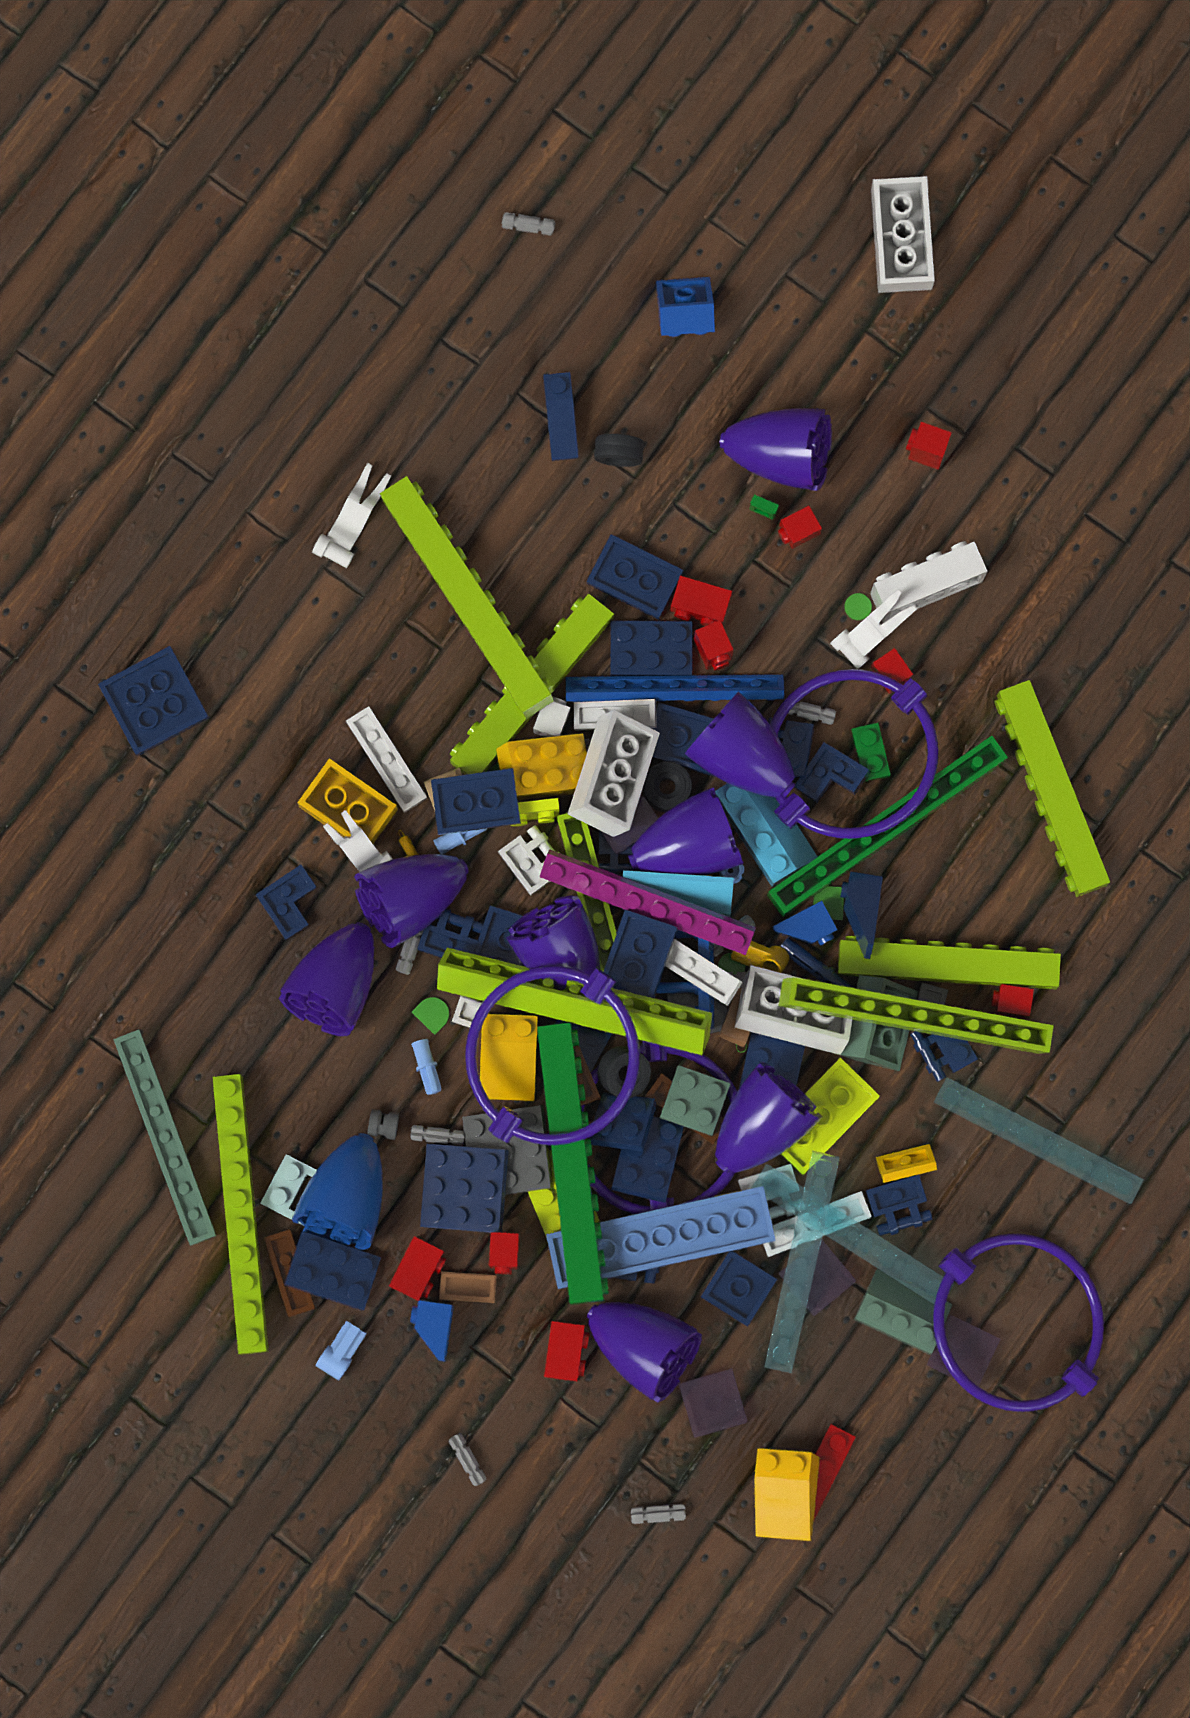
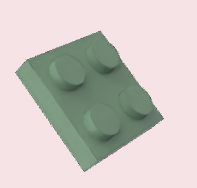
[660,1065,730,1136]

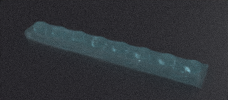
[933,1077,1144,1205]
[764,1151,840,1373]
[751,1164,954,1304]

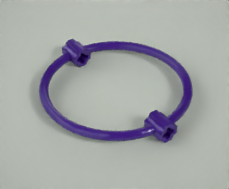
[770,669,939,839]
[465,966,640,1145]
[582,1040,737,1215]
[933,1234,1104,1412]

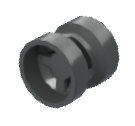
[368,1109,399,1140]

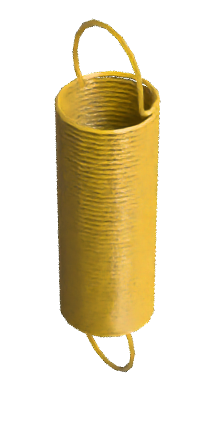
[398,830,419,856]

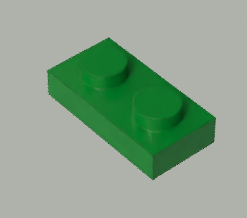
[851,723,891,783]

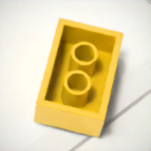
[496,733,587,801]
[297,758,398,844]

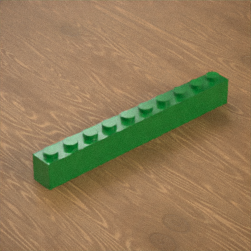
[767,736,1008,917]
[537,1023,609,1305]

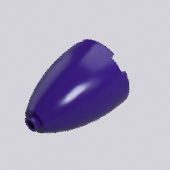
[720,408,832,491]
[685,692,795,798]
[628,787,743,876]
[354,854,469,948]
[506,896,600,991]
[279,922,374,1036]
[715,1062,823,1173]
[587,1302,702,1402]

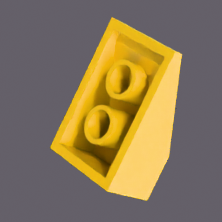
[480,1014,538,1101]
[755,1448,820,1541]

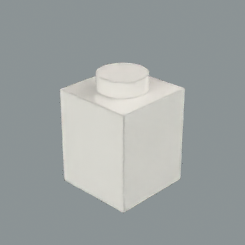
[533,697,570,737]

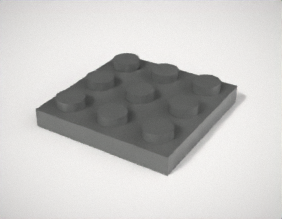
[462,1105,554,1195]

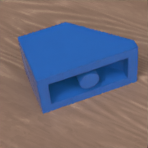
[773,901,837,946]

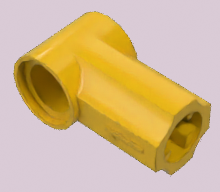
[731,941,789,973]

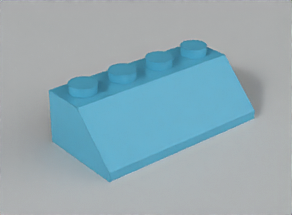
[715,783,817,888]
[621,870,734,917]

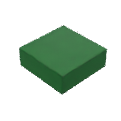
[749,494,779,520]

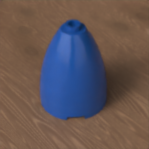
[292,1133,383,1250]

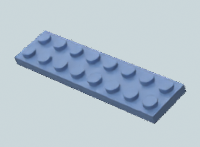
[546,1186,776,1289]

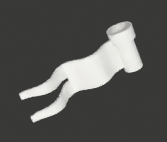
[312,463,391,568]
[830,589,917,669]
[323,810,393,872]

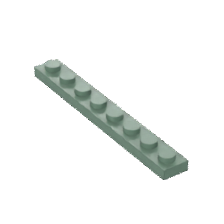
[113,1030,217,1246]

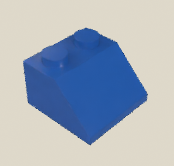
[656,277,715,337]
[410,1300,454,1362]

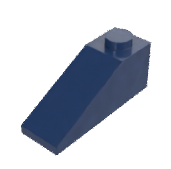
[543,372,579,461]
[840,871,883,959]

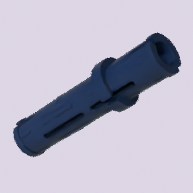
[780,937,854,988]

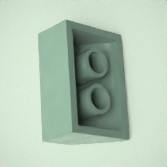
[841,975,918,1071]
[853,1269,952,1355]

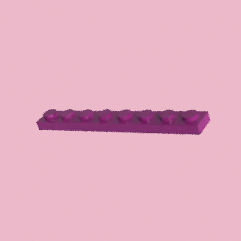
[539,849,756,955]

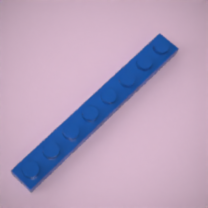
[566,675,784,702]

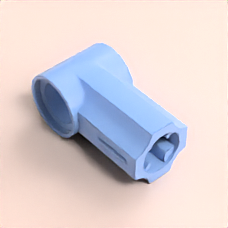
[316,1321,366,1381]

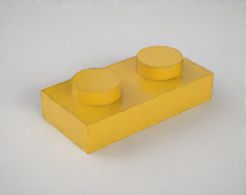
[876,1144,937,1183]

